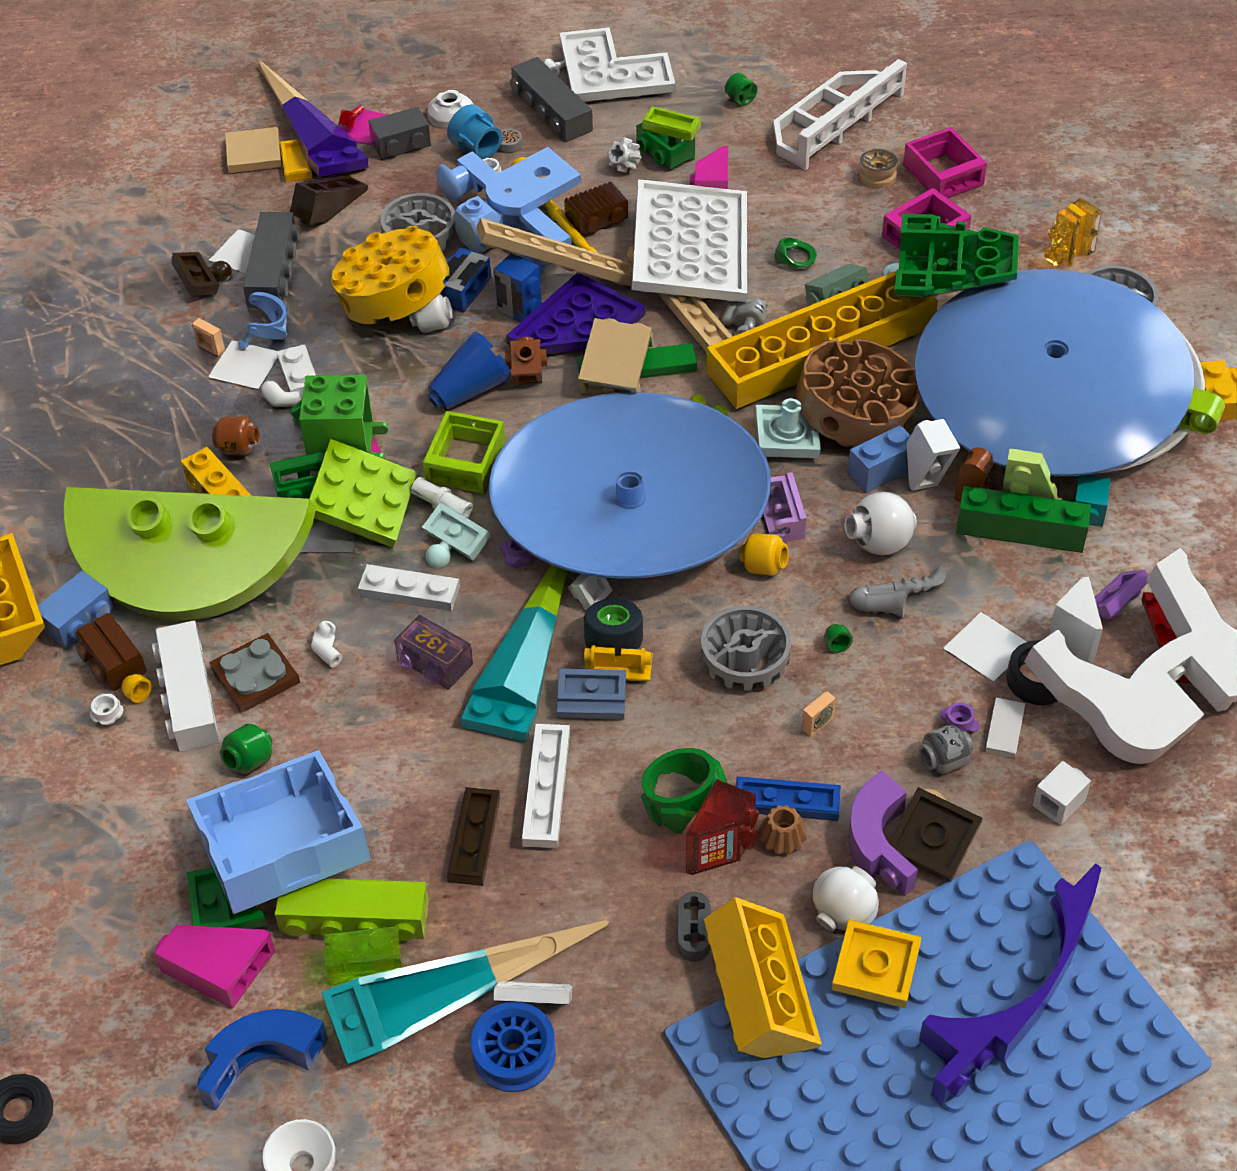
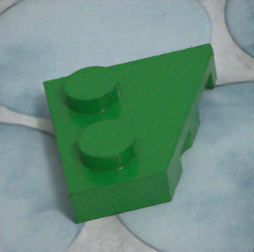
[187,867,266,929]

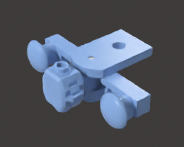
[436,147,581,274]

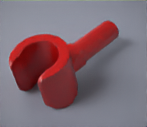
[338,105,364,129]

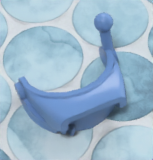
[238,292,288,349]

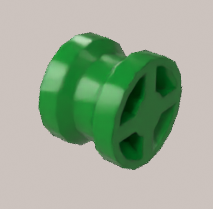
[725,73,758,106]

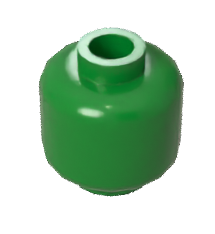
[220,724,272,774]

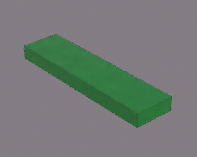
[577,343,697,378]

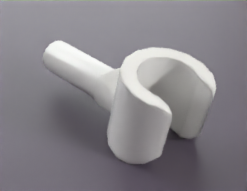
[544,59,565,76]

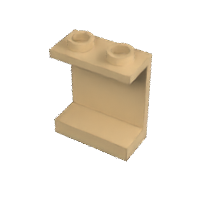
[578,318,654,396]

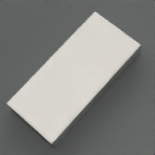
[985,697,1025,758]

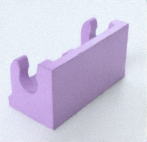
[763,472,807,542]

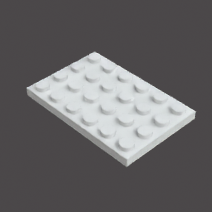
[631,179,747,302]

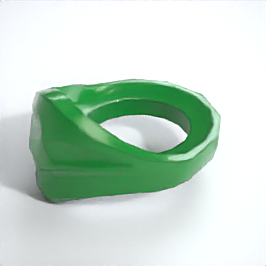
[775,237,817,269]

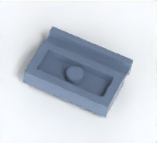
[557,668,626,719]

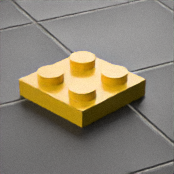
[832,919,922,1009]

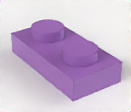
[1095,570,1148,620]

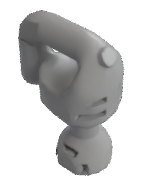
[722,298,768,336]

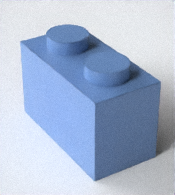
[848,425,911,494]
[38,571,114,649]

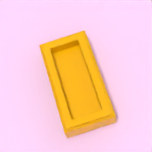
[279,139,313,182]

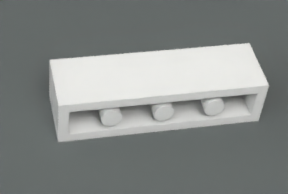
[152,620,220,752]

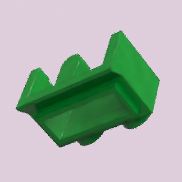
[636,123,695,169]
[270,451,326,499]

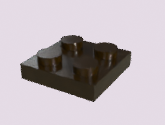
[889,787,983,882]

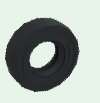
[0,1073,54,1144]

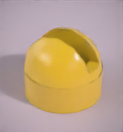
[121,674,152,703]

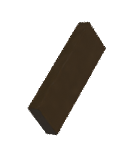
[447,787,500,886]

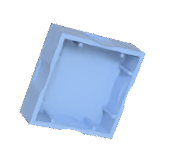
[186,750,371,914]

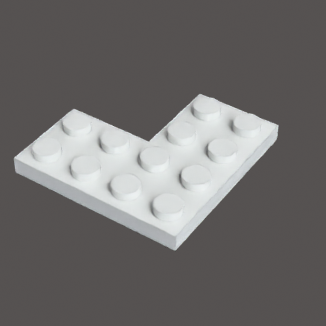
[560,27,675,102]

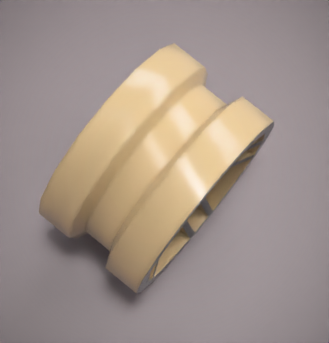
[859,149,898,189]

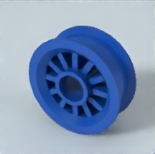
[471,1002,556,1092]

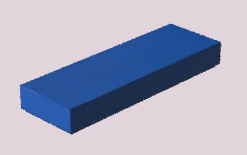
[734,776,841,821]

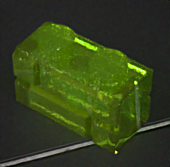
[324,926,404,986]

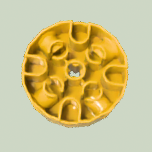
[331,226,449,324]

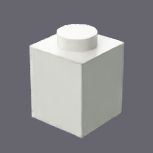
[1032,761,1091,826]

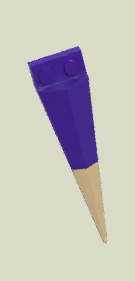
[259,61,368,177]

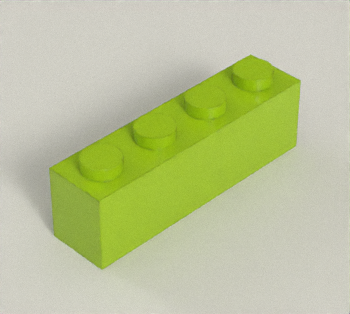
[275,878,429,941]

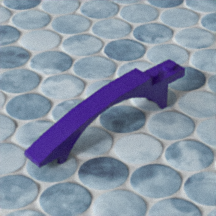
[919,864,1102,1105]

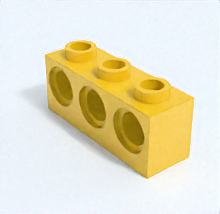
[181,447,251,496]

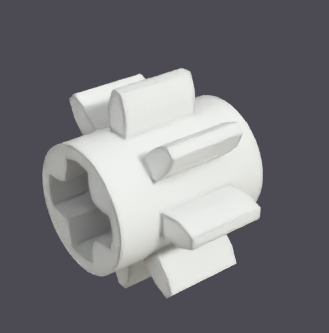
[607,137,642,173]

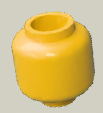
[739,533,789,576]

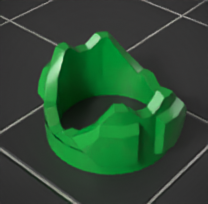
[641,748,728,834]

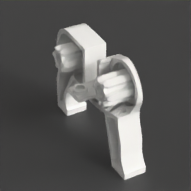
[1024,548,1237,764]

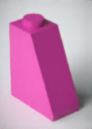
[154,925,275,1009]

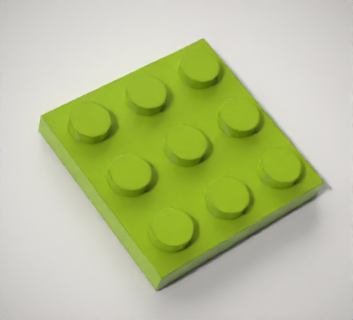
[309,439,417,548]

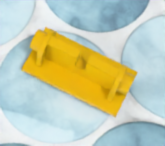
[584,645,653,682]

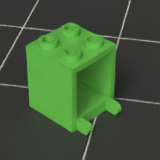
[299,375,388,470]

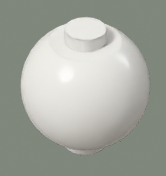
[844,492,917,555]

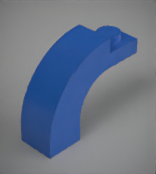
[197,1009,328,1110]

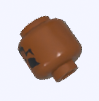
[212,416,260,455]

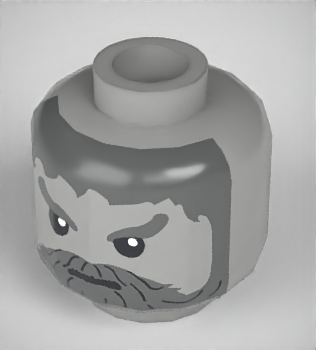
[919,725,973,775]

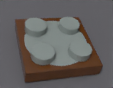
[209,633,300,713]

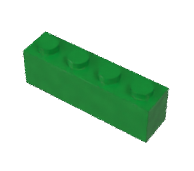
[956,486,1091,553]

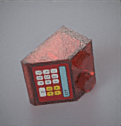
[686,779,759,875]

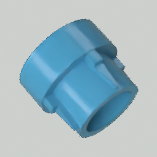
[447,104,503,159]

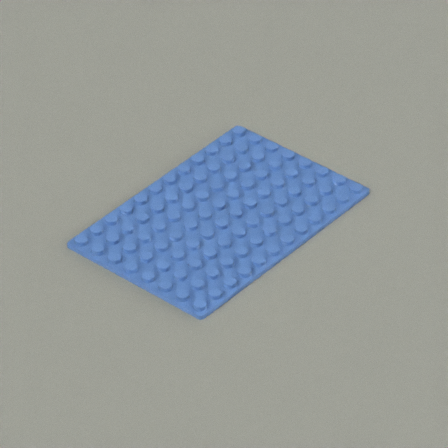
[665,841,1212,1171]

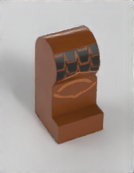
[954,447,995,502]

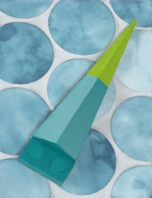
[461,565,568,742]

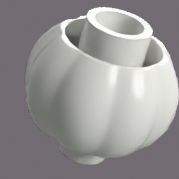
[812,866,879,932]

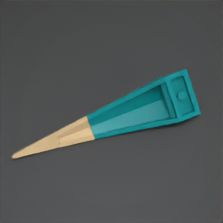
[321,920,610,1065]

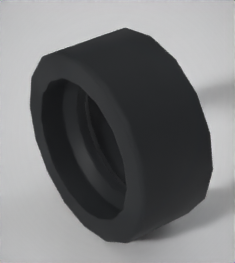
[1006,640,1058,705]

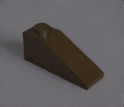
[290,176,368,226]

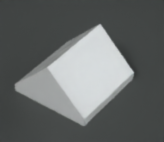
[1049,577,1103,665]

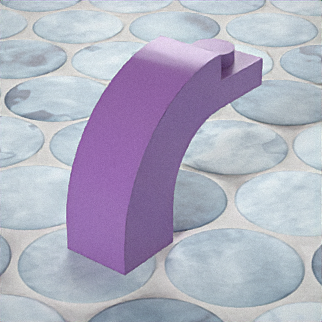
[848,770,918,897]

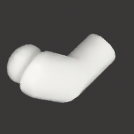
[260,381,301,408]

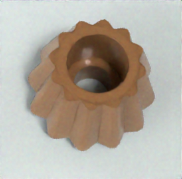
[759,805,807,854]

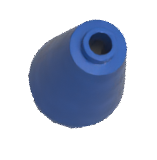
[427,332,511,410]

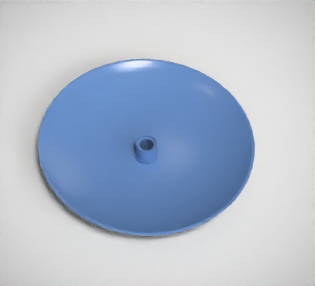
[915,269,1194,476]
[489,392,771,579]

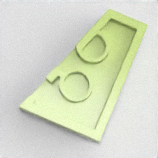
[1002,448,1062,500]

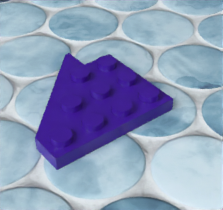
[506,272,646,354]

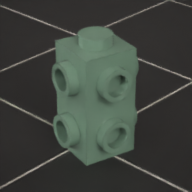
[804,264,869,306]

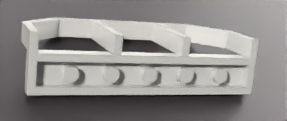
[773,59,907,170]

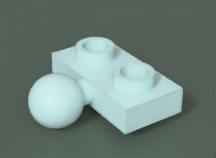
[422,503,491,568]

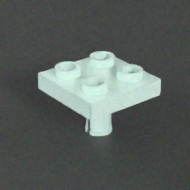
[754,398,820,458]

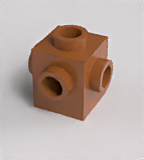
[505,337,547,384]

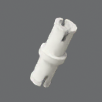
[411,477,473,519]

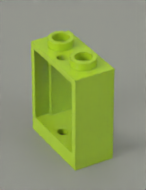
[423,411,506,494]

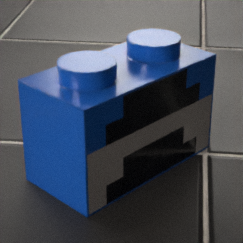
[440,247,491,313]
[494,253,542,323]

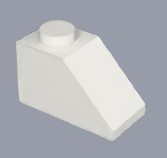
[907,419,960,491]

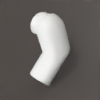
[311,621,342,667]

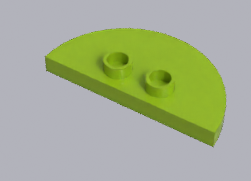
[64,487,316,621]

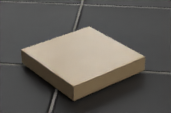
[225,127,282,173]

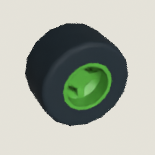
[584,598,643,656]

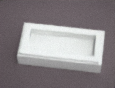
[494,981,572,1004]

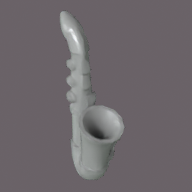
[849,565,946,618]

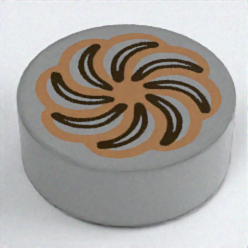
[499,128,523,153]

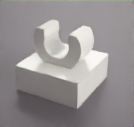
[568,574,613,610]

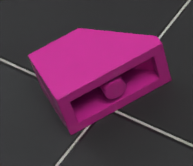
[690,146,728,189]

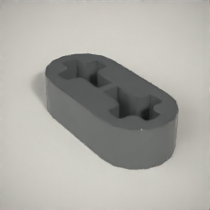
[678,892,711,961]

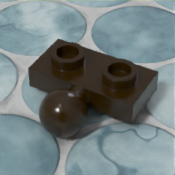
[171,252,232,296]

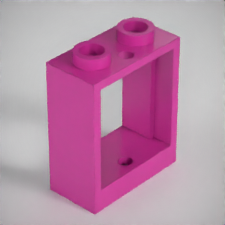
[903,127,987,198]
[882,188,972,250]

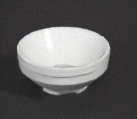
[427,90,473,130]
[262,1119,336,1171]

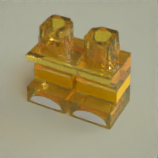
[1045,198,1102,266]

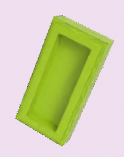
[642,106,701,142]

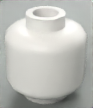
[409,294,453,333]

